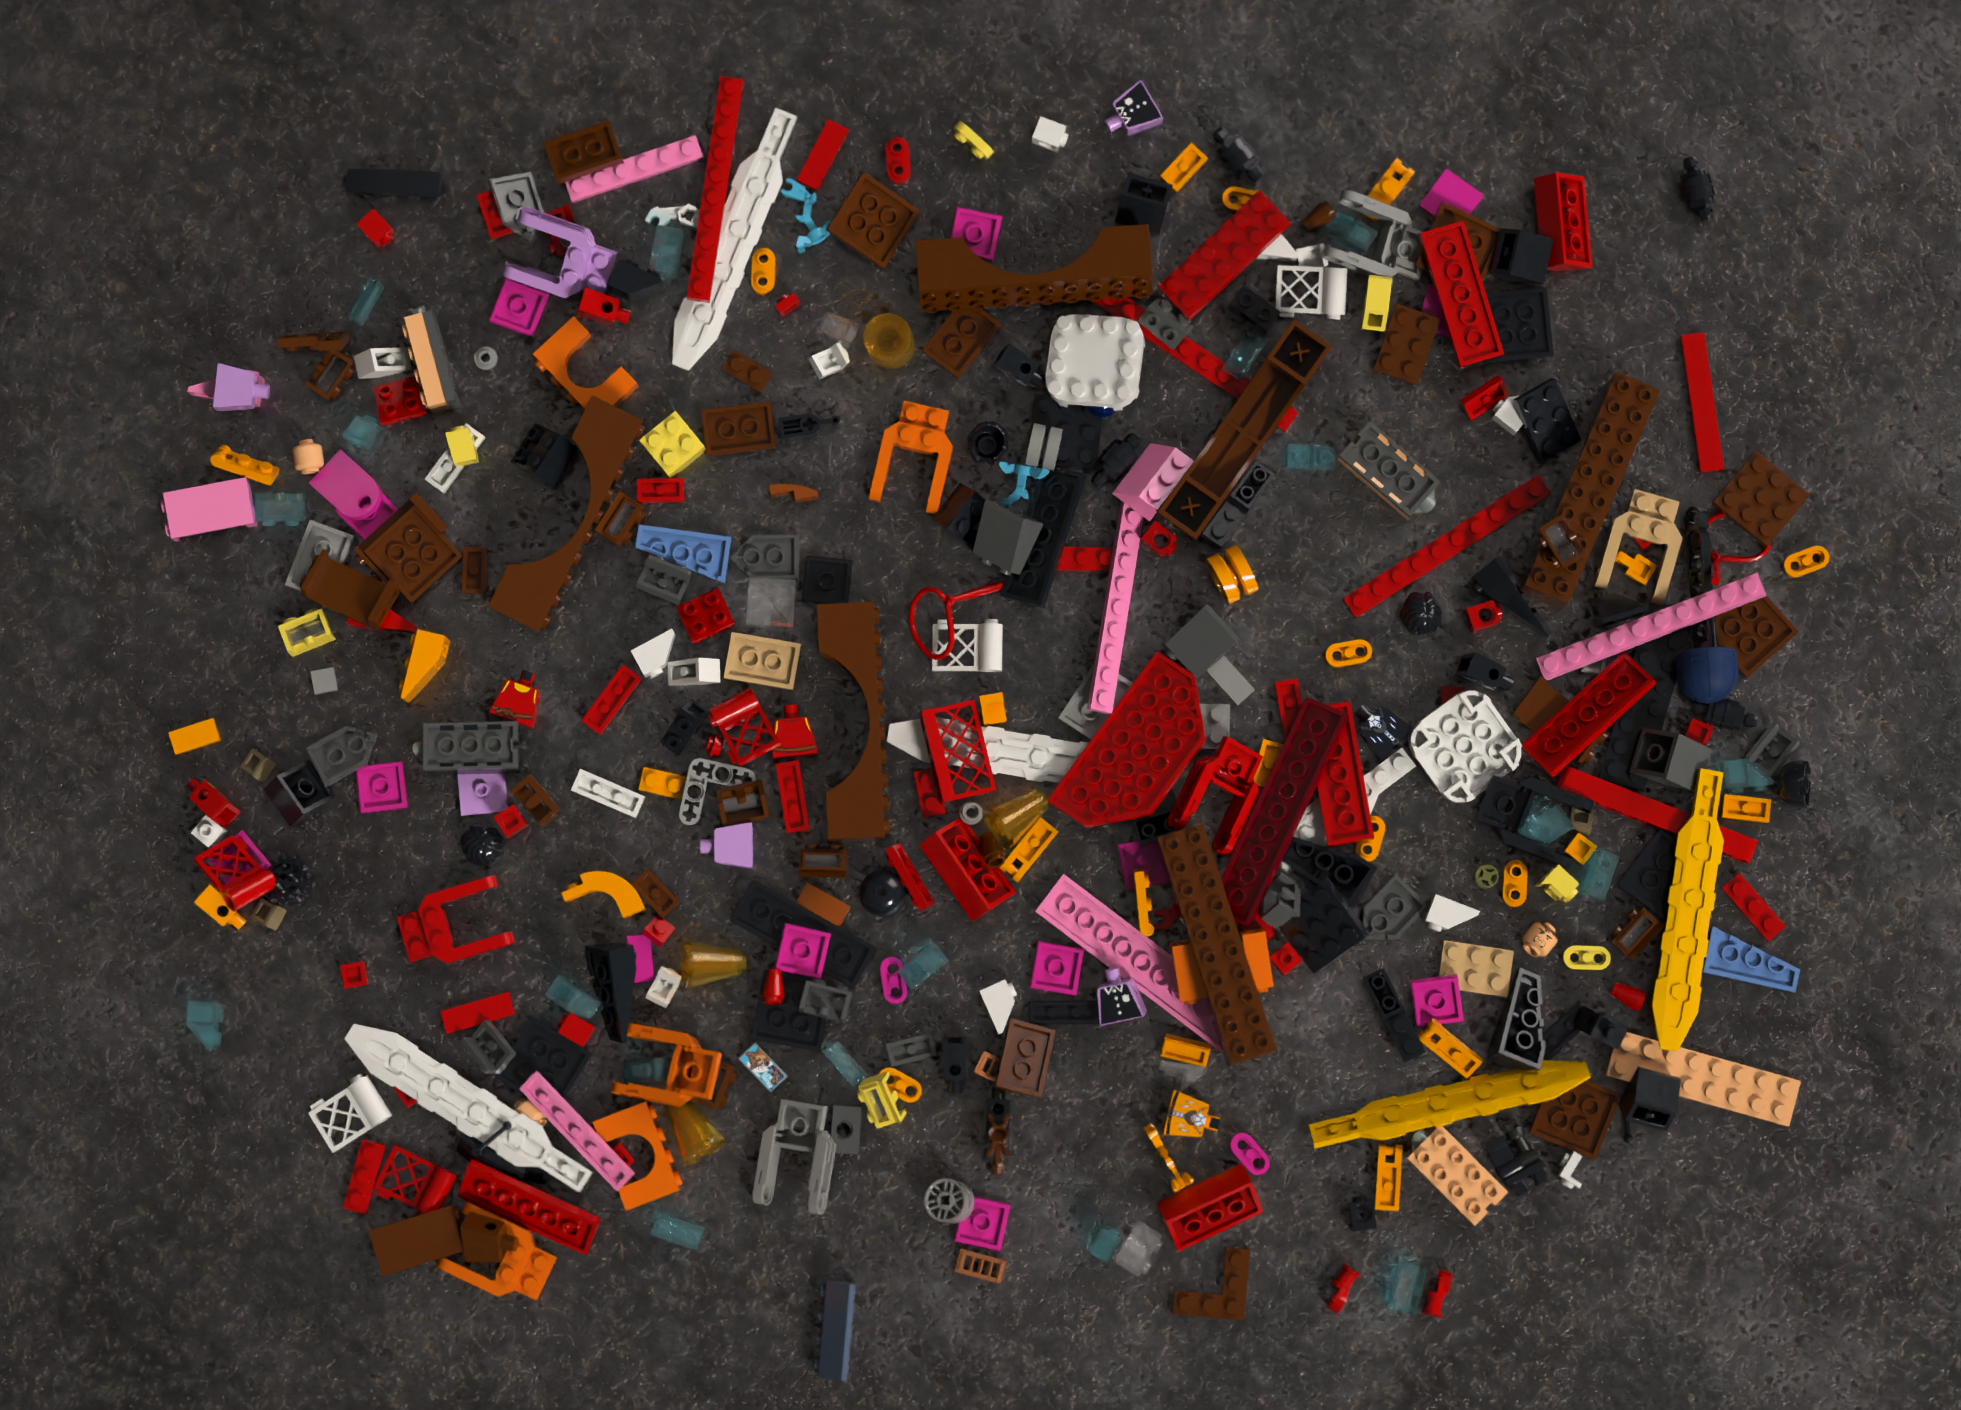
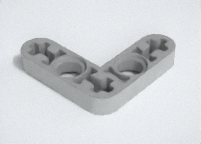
[678,758,756,825]

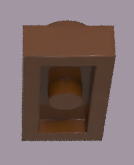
[721,349,773,394]
[461,547,488,595]
[631,868,681,919]

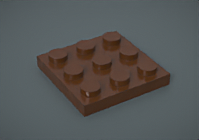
[826,171,919,269]
[1414,202,1501,282]
[1712,450,1810,548]
[363,505,463,603]
[1702,596,1799,678]
[1529,1080,1621,1160]

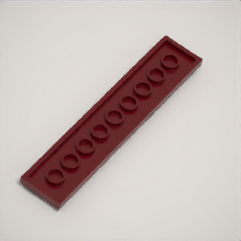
[1221,697,1349,929]

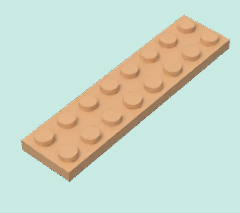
[1605,1032,1801,1127]

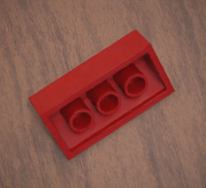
[1534,172,1592,271]
[919,818,1016,922]
[1156,1164,1264,1252]

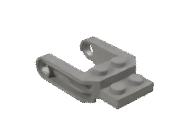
[1322,190,1422,280]
[753,1099,836,1215]

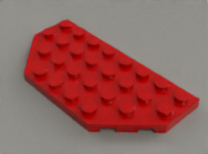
[1047,651,1206,828]

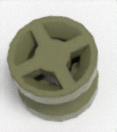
[1473,864,1499,889]

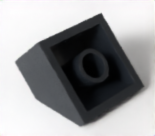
[263,759,335,827]

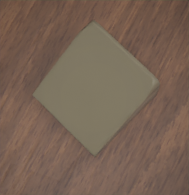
[239,748,276,783]
[1566,807,1594,838]
[250,897,286,930]

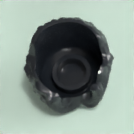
[967,421,1009,465]
[1400,592,1443,636]
[460,823,505,866]

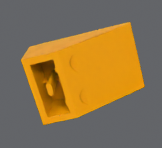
[398,629,450,703]

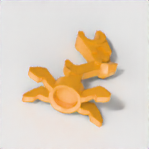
[1143,1123,1194,1194]

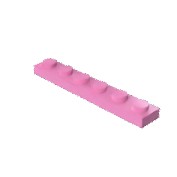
[565,135,704,203]
[520,1071,635,1191]

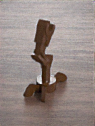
[986,1114,1010,1176]

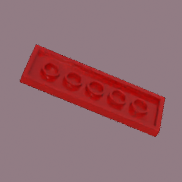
[1158,190,1292,320]
[1418,221,1504,368]
[1521,652,1657,778]
[1317,701,1374,847]
[457,1159,601,1255]

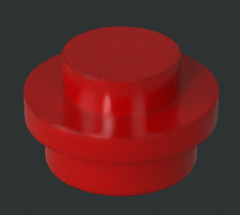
[704,734,723,757]

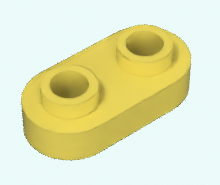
[953,121,993,159]
[1562,946,1611,970]

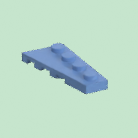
[636,525,732,584]
[1702,926,1800,993]

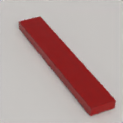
[1680,332,1724,473]

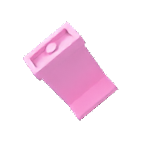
[161,477,258,542]

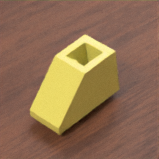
[1362,275,1392,332]
[446,426,479,467]

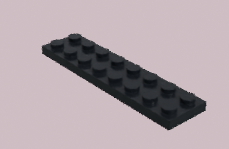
[1598,600,1692,792]

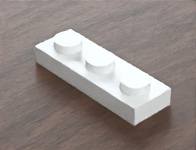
[425,423,485,494]
[571,769,645,818]

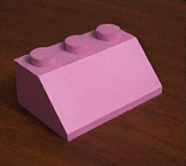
[1112,443,1194,521]

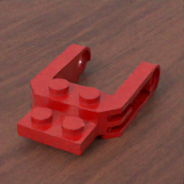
[1168,736,1263,856]
[397,875,515,964]

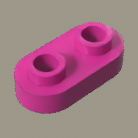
[880,957,907,1004]
[1230,1133,1270,1175]

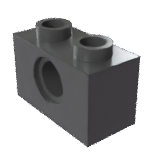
[827,1105,862,1155]

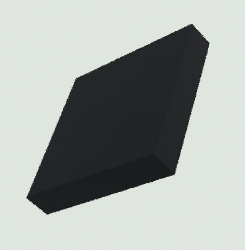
[801,555,853,604]

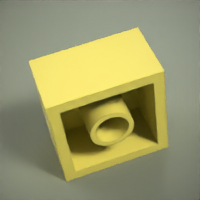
[639,411,706,478]

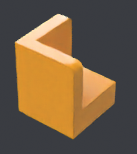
[979,692,1007,726]

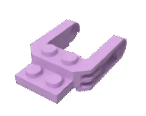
[502,207,618,298]

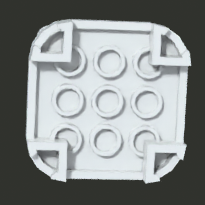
[1045,314,1145,411]
[1407,690,1522,802]

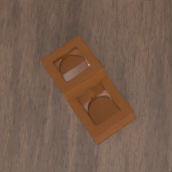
[769,484,819,503]
[796,883,851,927]

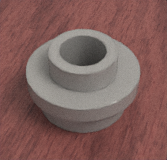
[474,347,498,370]
[959,801,983,825]

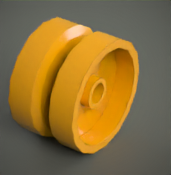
[1206,544,1259,605]

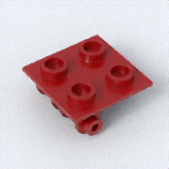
[373,376,427,426]
[676,588,735,643]

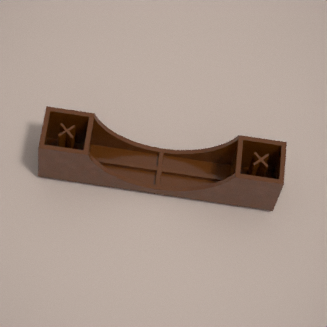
[916,224,1153,313]
[1157,319,1333,541]
[1519,372,1660,610]
[488,395,645,632]
[817,601,890,842]
[1154,823,1277,1067]

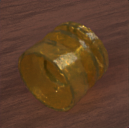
[863,313,915,369]

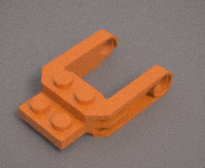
[869,401,953,515]
[610,1023,722,1107]
[435,1201,558,1301]

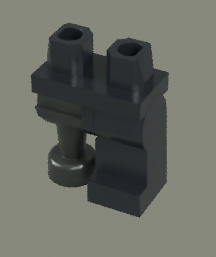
[1482,1125,1548,1196]

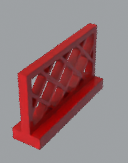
[918,700,996,805]

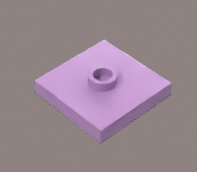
[457,773,508,816]

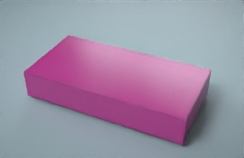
[627,935,655,983]

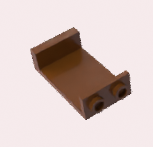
[354,493,448,584]
[300,549,400,631]
[1511,676,1609,766]
[369,1203,464,1276]

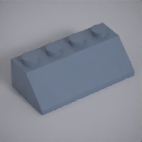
[814,1281,856,1381]

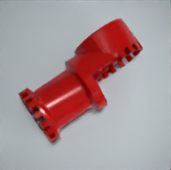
[1326,1263,1361,1314]
[1421,1270,1453,1318]

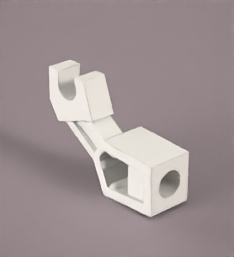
[645,203,700,231]

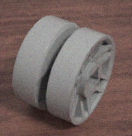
[1025,423,1063,471]
[924,1179,974,1223]

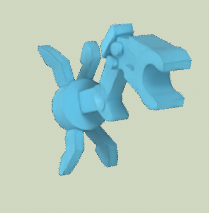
[781,178,831,253]
[999,462,1050,508]

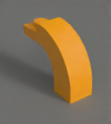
[562,871,646,919]

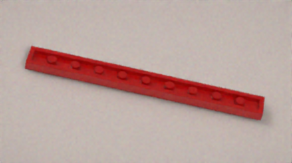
[687,76,744,303]
[1093,297,1298,432]
[1342,474,1551,619]

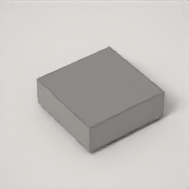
[310,667,339,695]

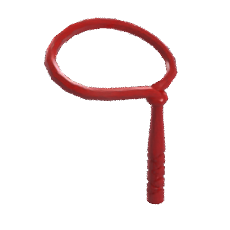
[1698,512,1771,586]
[908,581,1004,660]

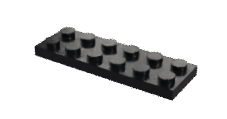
[1000,467,1087,608]
[730,880,876,989]

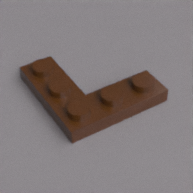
[277,331,350,354]
[1173,1247,1250,1321]

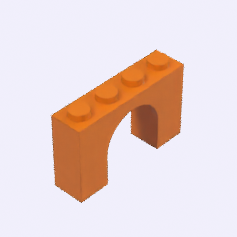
[533,316,639,414]
[1170,928,1274,1005]
[593,1101,683,1211]

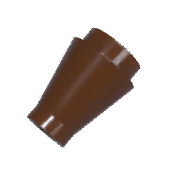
[1301,200,1337,232]
[980,832,1006,868]

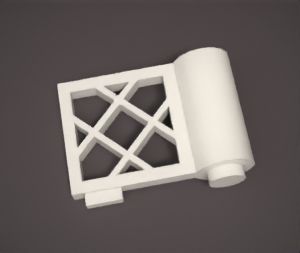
[1276,265,1348,319]
[932,619,1003,672]
[308,1074,392,1153]

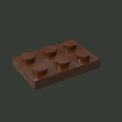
[543,120,624,185]
[1373,304,1441,385]
[922,308,1001,380]
[701,401,776,457]
[994,1018,1056,1099]

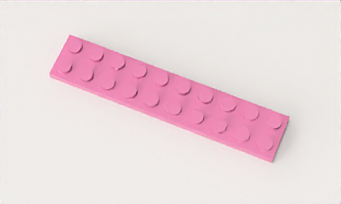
[1035,874,1223,1054]

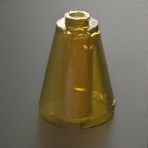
[982,790,1048,849]
[681,941,747,988]
[667,1101,725,1165]

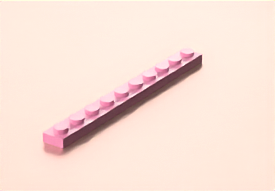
[1087,501,1144,714]
[1536,573,1766,680]

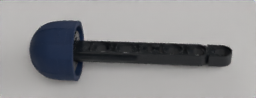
[1675,506,1738,703]

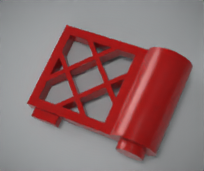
[707,687,781,766]
[194,835,276,912]
[374,1145,457,1215]

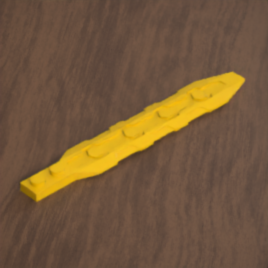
[1652,768,1724,1052]
[1309,1060,1591,1149]

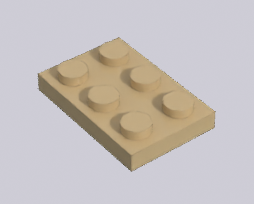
[724,632,801,690]
[1438,940,1514,998]

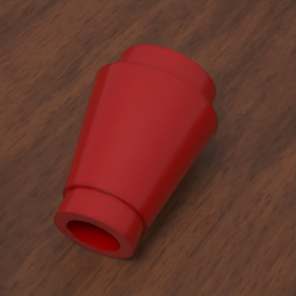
[761,969,784,1005]
[1610,982,1648,1011]

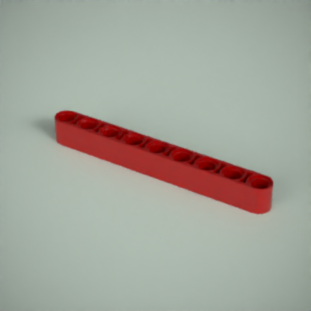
[1555,766,1758,864]

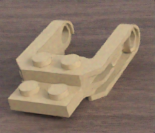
[1594,489,1683,606]

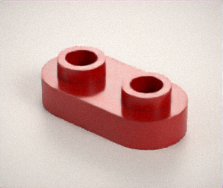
[886,137,910,184]

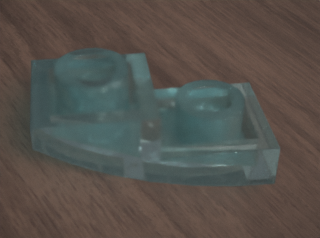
[1285,444,1336,470]

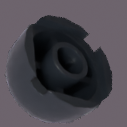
[1773,761,1811,808]
[859,870,906,917]

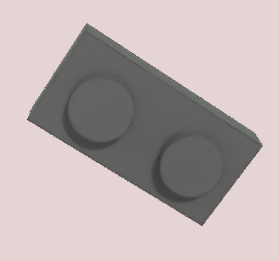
[886,1033,937,1067]

